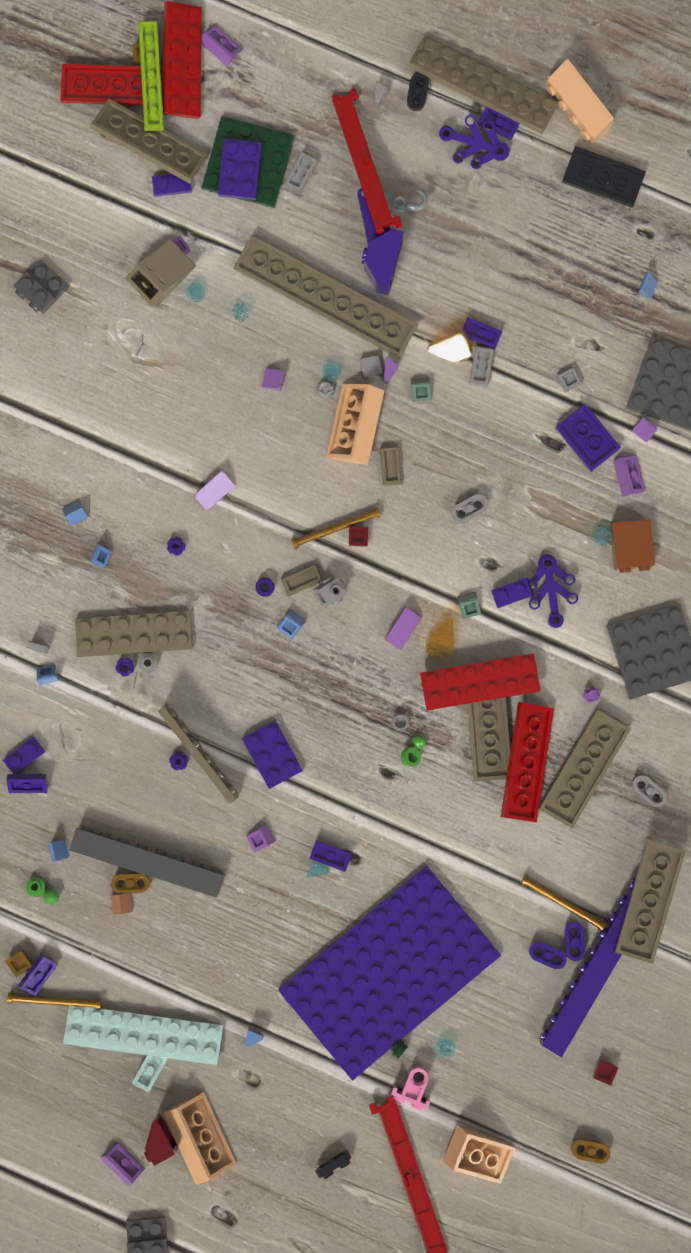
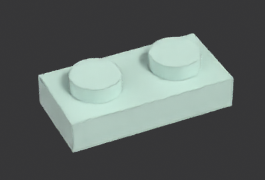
[132,1055,168,1093]

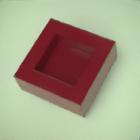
[349,526,368,547]
[592,1059,618,1086]

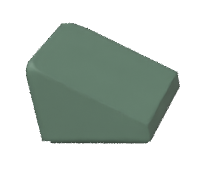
[411,378,432,402]
[457,592,481,619]

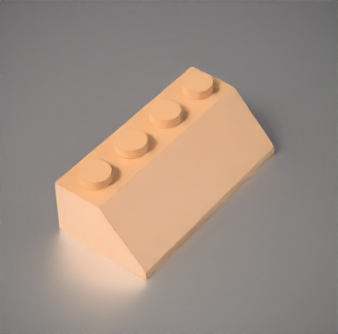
[546,59,614,144]
[326,384,384,465]
[163,1092,236,1184]

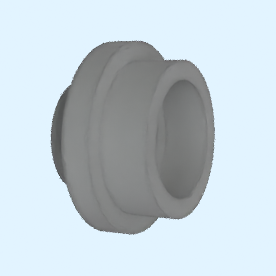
[138,654,158,673]

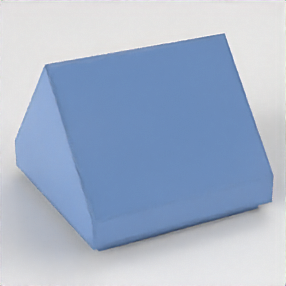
[63,501,88,526]
[89,544,112,568]
[37,664,59,685]
[244,1028,264,1047]

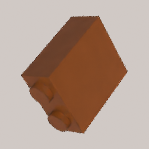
[610,519,655,573]

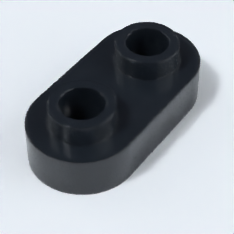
[407,72,429,111]
[315,1150,352,1179]

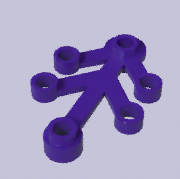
[439,115,510,169]
[528,554,578,628]

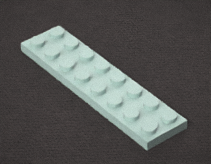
[63,1006,223,1065]

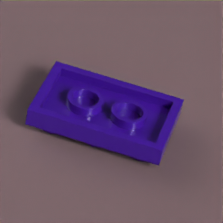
[218,139,262,200]
[555,404,621,472]
[242,720,303,789]

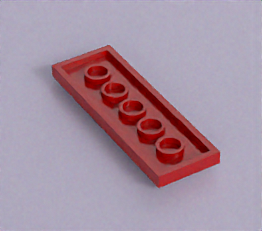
[163,1,202,119]
[60,64,163,106]
[420,653,541,711]
[500,702,554,823]

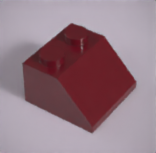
[144,1113,178,1166]

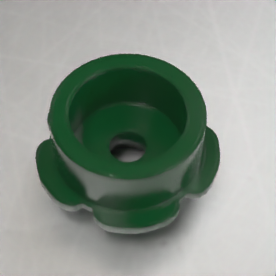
[391,1041,408,1059]

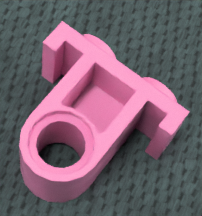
[391,1065,430,1110]

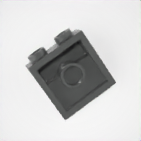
[13,260,69,314]
[126,1216,169,1253]

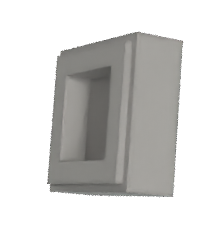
[360,355,382,379]
[556,367,582,393]
[26,641,49,654]

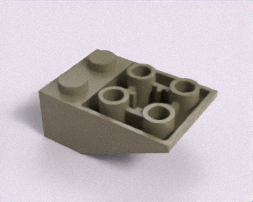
[125,239,196,307]

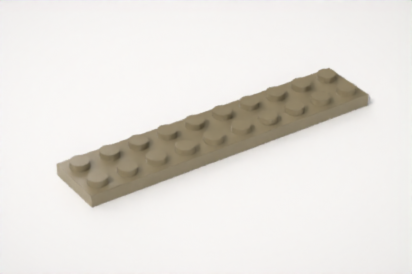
[233,235,418,359]

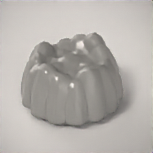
[317,380,335,399]
[391,713,409,732]

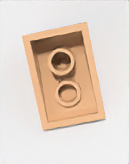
[443,1125,515,1184]

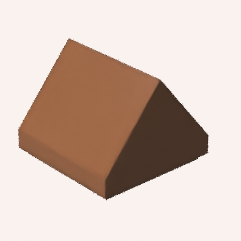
[111,893,133,914]

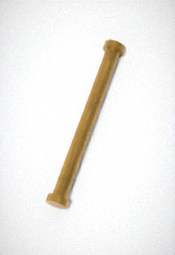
[291,507,381,549]
[521,874,607,932]
[7,992,102,1010]

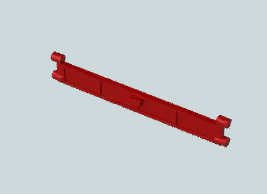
[331,88,403,234]
[369,1095,448,1253]

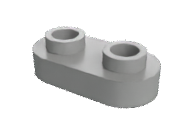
[452,494,488,523]
[632,775,667,807]

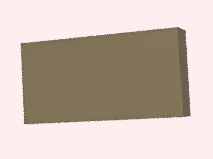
[380,446,402,486]
[281,564,323,597]

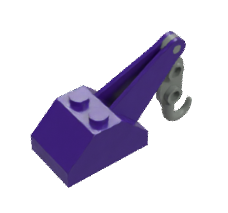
[357,188,428,296]

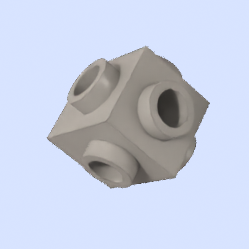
[313,576,347,606]

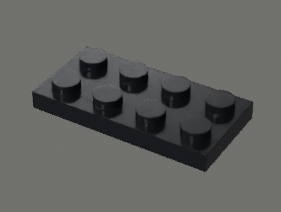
[562,146,646,208]

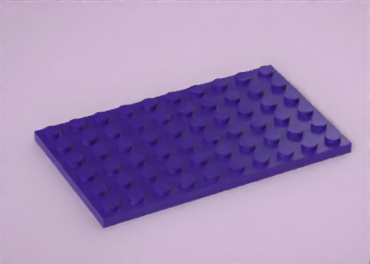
[278,865,501,1081]

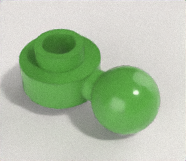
[401,734,427,767]
[26,877,59,905]

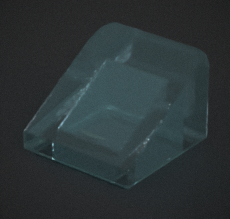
[306,863,329,877]

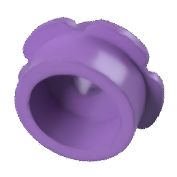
[583,687,601,703]

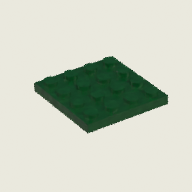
[202,116,294,209]

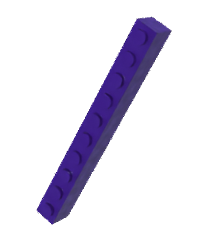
[539,878,635,1058]

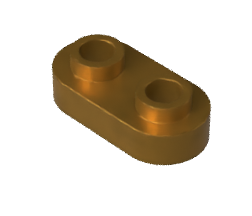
[111,873,150,894]
[571,1138,610,1164]

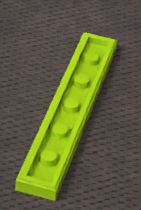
[138,21,164,131]

